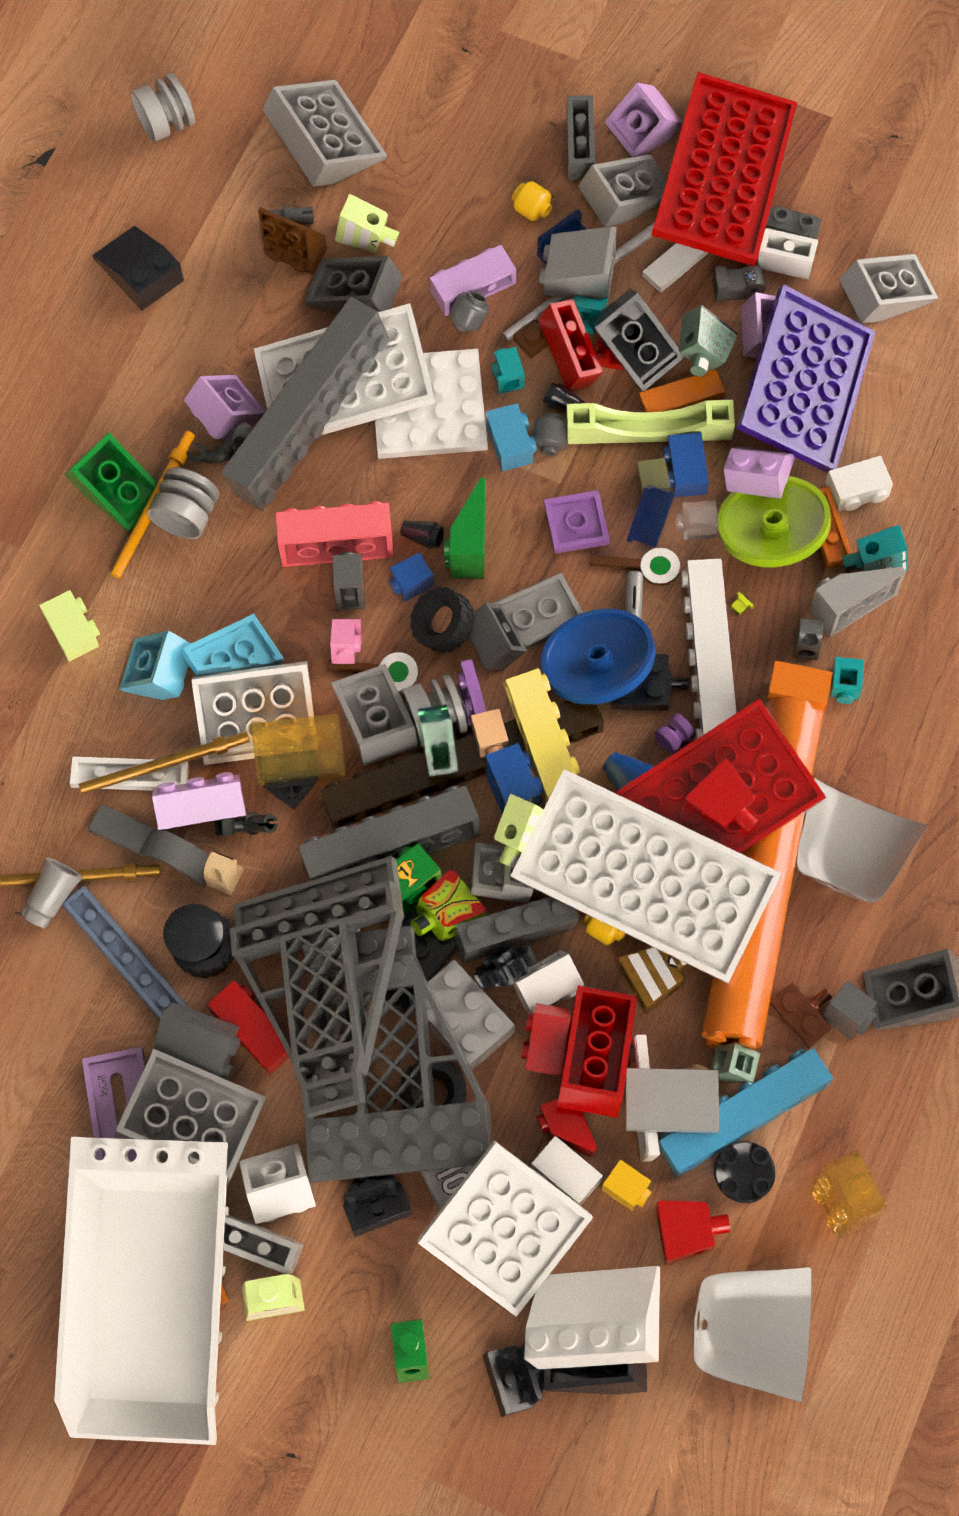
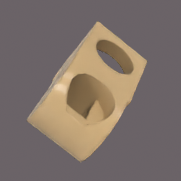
[204,851,243,896]

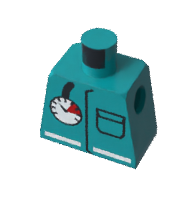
[842,525,908,572]

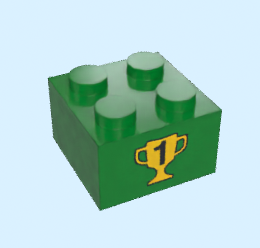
[397,843,441,917]

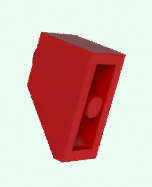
[536,1098,597,1157]

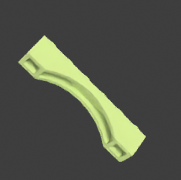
[566,400,735,444]

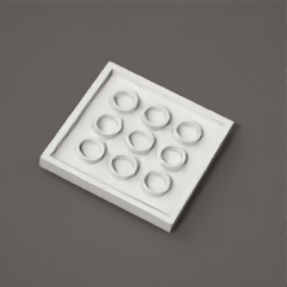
[375,349,488,459]
[417,1141,593,1317]

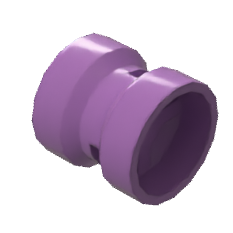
[654,713,695,754]

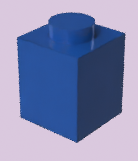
[388,552,434,602]

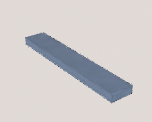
[62,885,190,1021]

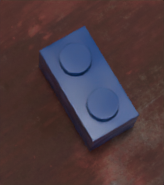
[663,432,709,497]

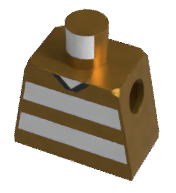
[617,947,691,1015]

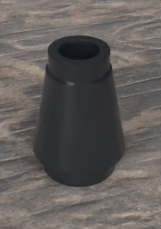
[543,382,585,412]
[400,520,444,549]

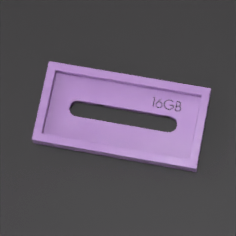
[82,1047,146,1161]

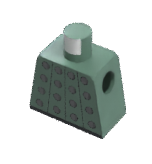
[679,305,738,376]

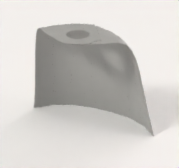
[797,778,928,903]
[694,1267,812,1402]

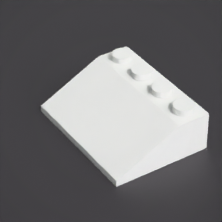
[192,661,319,765]
[524,1266,660,1369]

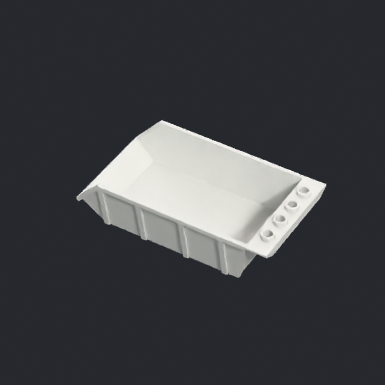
[54,1137,229,1445]

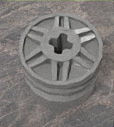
[130,72,195,143]
[147,467,220,539]
[401,674,467,747]

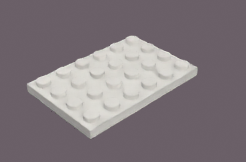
[254,303,436,435]

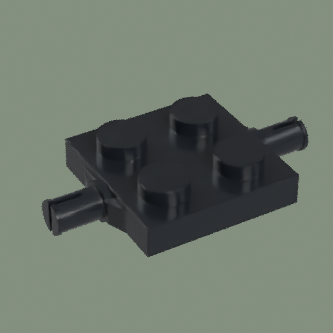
[611,654,689,710]

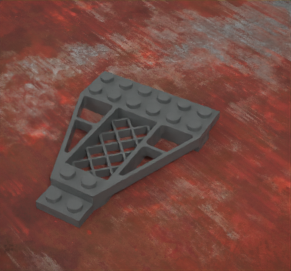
[229,856,404,1118]
[305,926,492,1183]

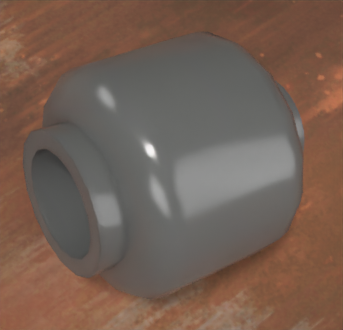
[449,290,489,332]
[533,413,568,456]

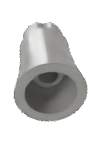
[21,858,82,928]

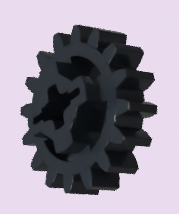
[473,944,537,989]

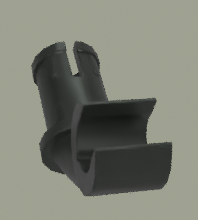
[187,427,235,464]
[214,812,278,836]

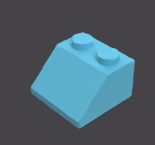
[119,631,191,700]

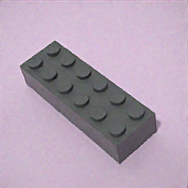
[298,785,479,881]

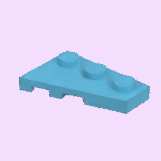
[181,614,284,676]

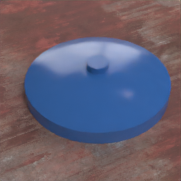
[541,609,656,704]

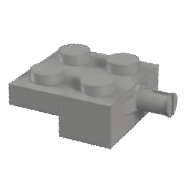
[470,842,534,903]

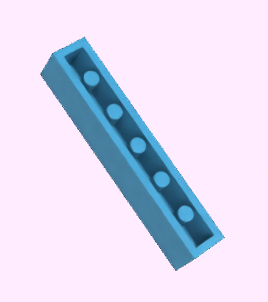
[658,1048,834,1178]

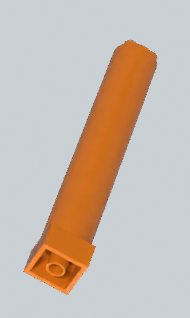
[701,661,833,1050]

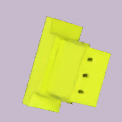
[731,592,754,615]

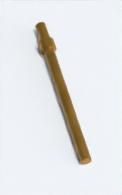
[78,731,250,794]
[0,863,161,887]

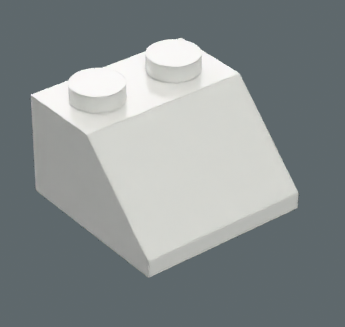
[239,1143,316,1224]

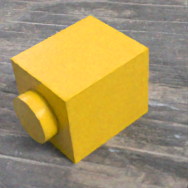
[602,1160,652,1211]

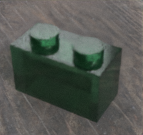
[418,704,458,777]

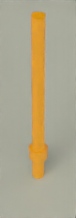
[110,431,195,579]

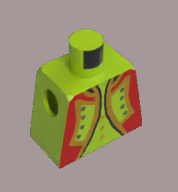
[411,869,487,941]

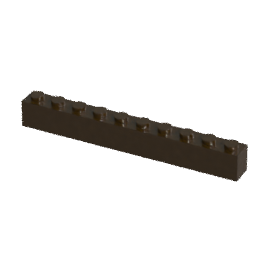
[320,700,604,830]

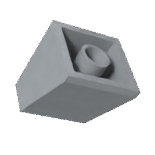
[539,227,616,300]

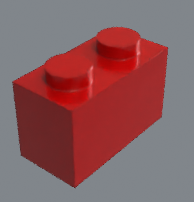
[521,1003,572,1076]

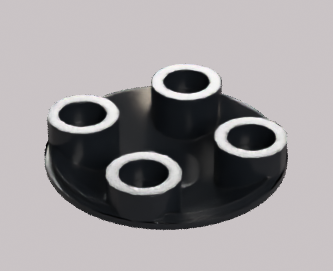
[163,904,223,963]
[714,1141,776,1203]

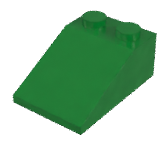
[64,432,158,532]
[444,478,486,579]

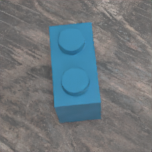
[486,403,537,471]

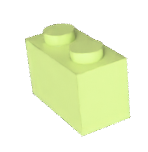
[39,590,100,662]

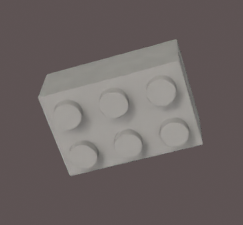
[409,960,515,1071]

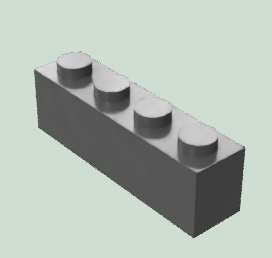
[453,897,579,963]

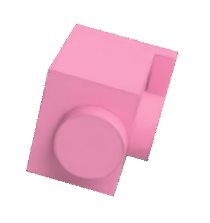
[330,619,362,664]

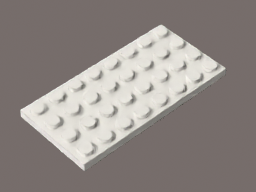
[510,769,782,983]

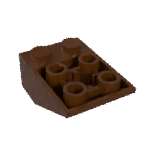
[258,207,327,275]

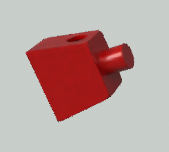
[685,758,759,833]
[655,1200,730,1265]

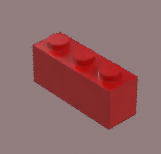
[538,299,603,391]
[207,980,290,1075]

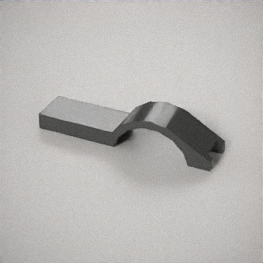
[88,804,210,887]

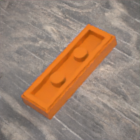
[639,369,725,413]
[819,486,852,570]

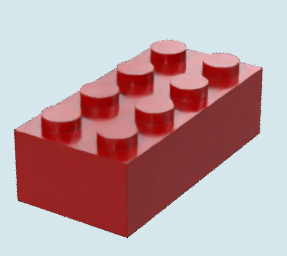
[557,985,637,1118]

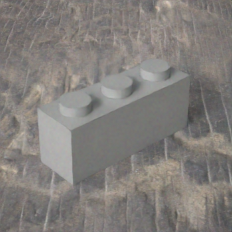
[223,1214,304,1274]

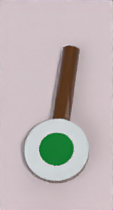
[590,548,680,586]
[327,652,419,693]

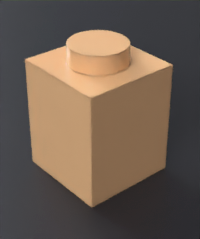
[471,709,508,758]

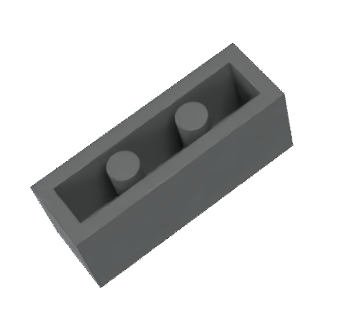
[566,95,595,181]

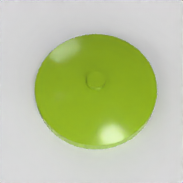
[717,476,831,567]

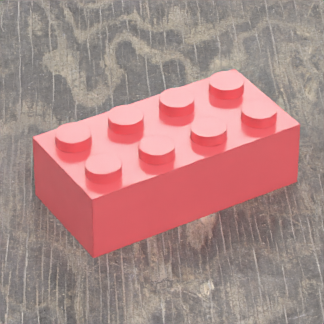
[276,501,394,567]

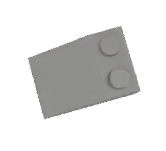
[578,154,667,227]
[839,254,938,324]
[809,567,906,638]
[332,664,418,766]

